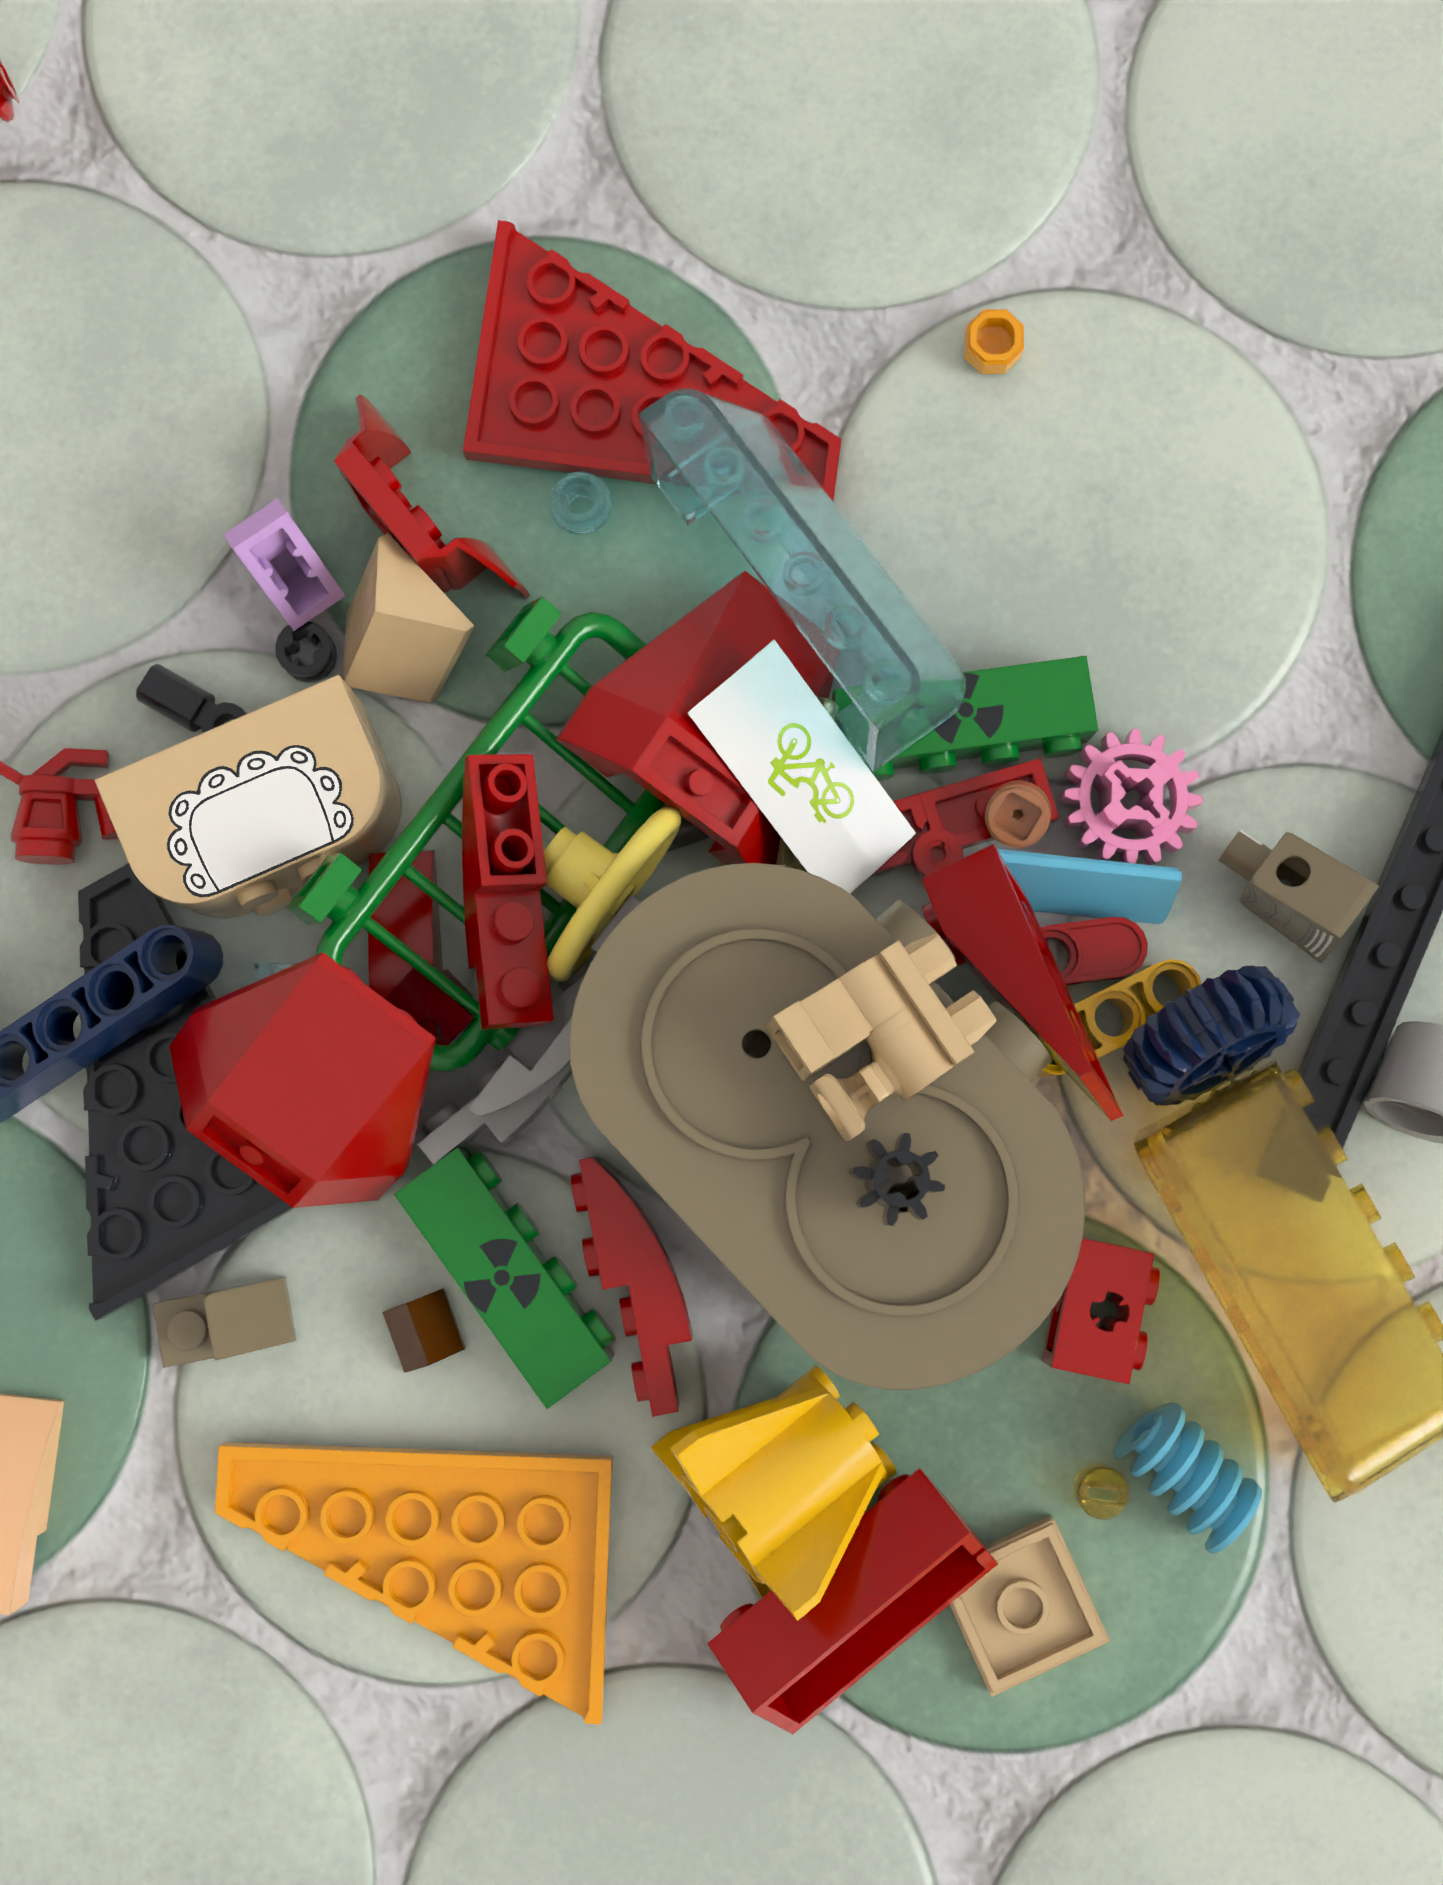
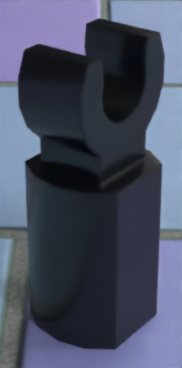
[136,664,248,733]

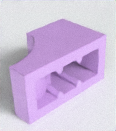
[223,498,346,631]

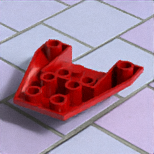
[555,571,842,865]
[169,952,436,1208]

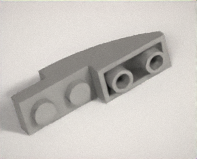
[417,960,590,1165]

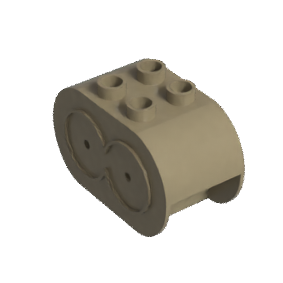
[569,863,1085,1390]

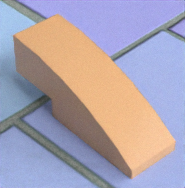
[0,1393,64,1615]

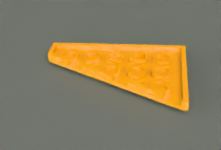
[215,1442,613,1725]

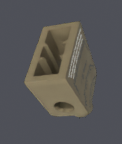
[1218,829,1380,963]

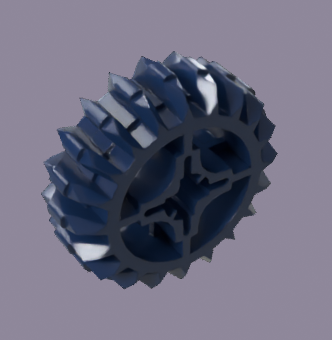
[1122,965,1300,1106]

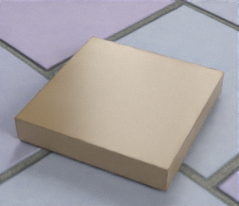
[950,1515,1110,1697]

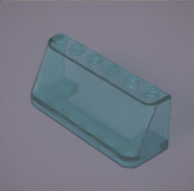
[639,389,966,772]

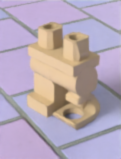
[766,933,996,1142]

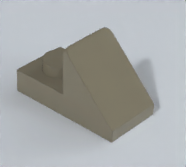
[153,1277,296,1368]

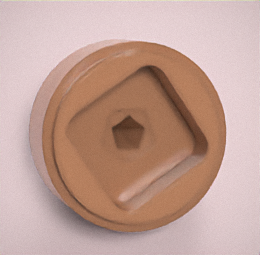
[985,780,1051,848]

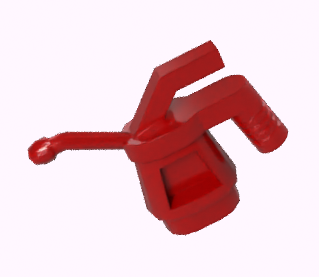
[0,748,118,865]

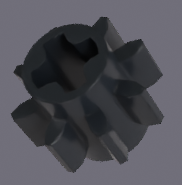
[849,1133,945,1226]

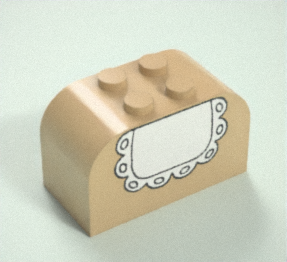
[95,675,402,919]

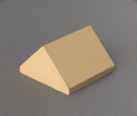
[343,533,474,703]

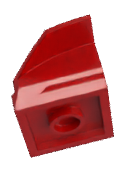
[334,394,530,599]

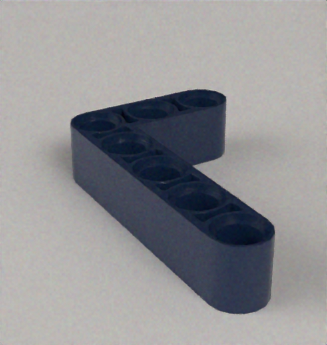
[0,925,223,1123]

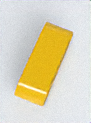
[1038,959,1202,1077]

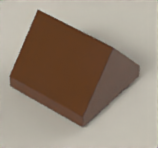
[382,1288,466,1373]

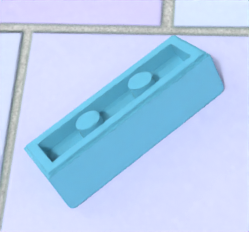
[997,849,1182,924]

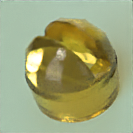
[1074,1463,1129,1520]

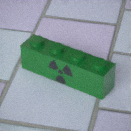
[831,655,1098,781]
[394,1147,616,1409]

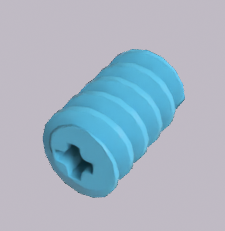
[1113,1402,1262,1554]

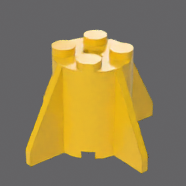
[651,1365,897,1621]

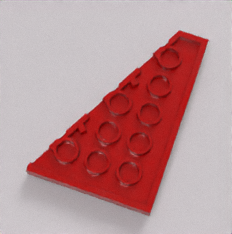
[463,220,842,507]

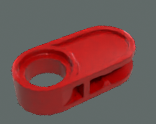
[1041,917,1148,986]

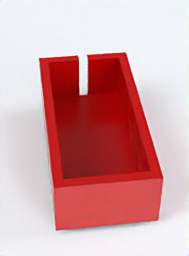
[707,1468,998,1734]

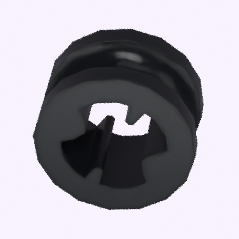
[275,621,337,683]

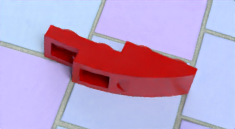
[462,754,554,1030]
[570,1157,693,1417]

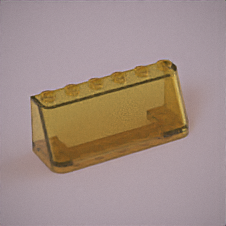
[1134,1059,1443,1503]

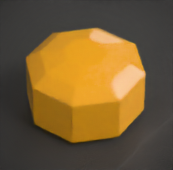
[964,309,1024,374]

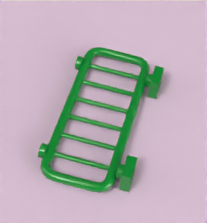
[286,596,665,1072]

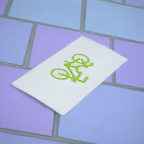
[687,639,916,893]

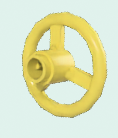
[544,807,681,982]

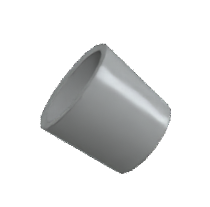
[1364,1021,1443,1144]

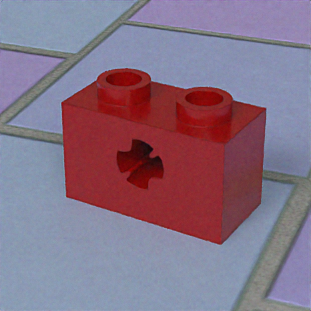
[1041,1238,1160,1385]

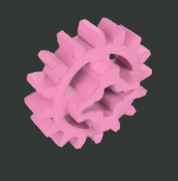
[1060,729,1203,865]

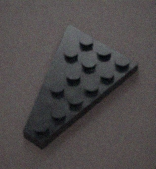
[78,863,295,1321]

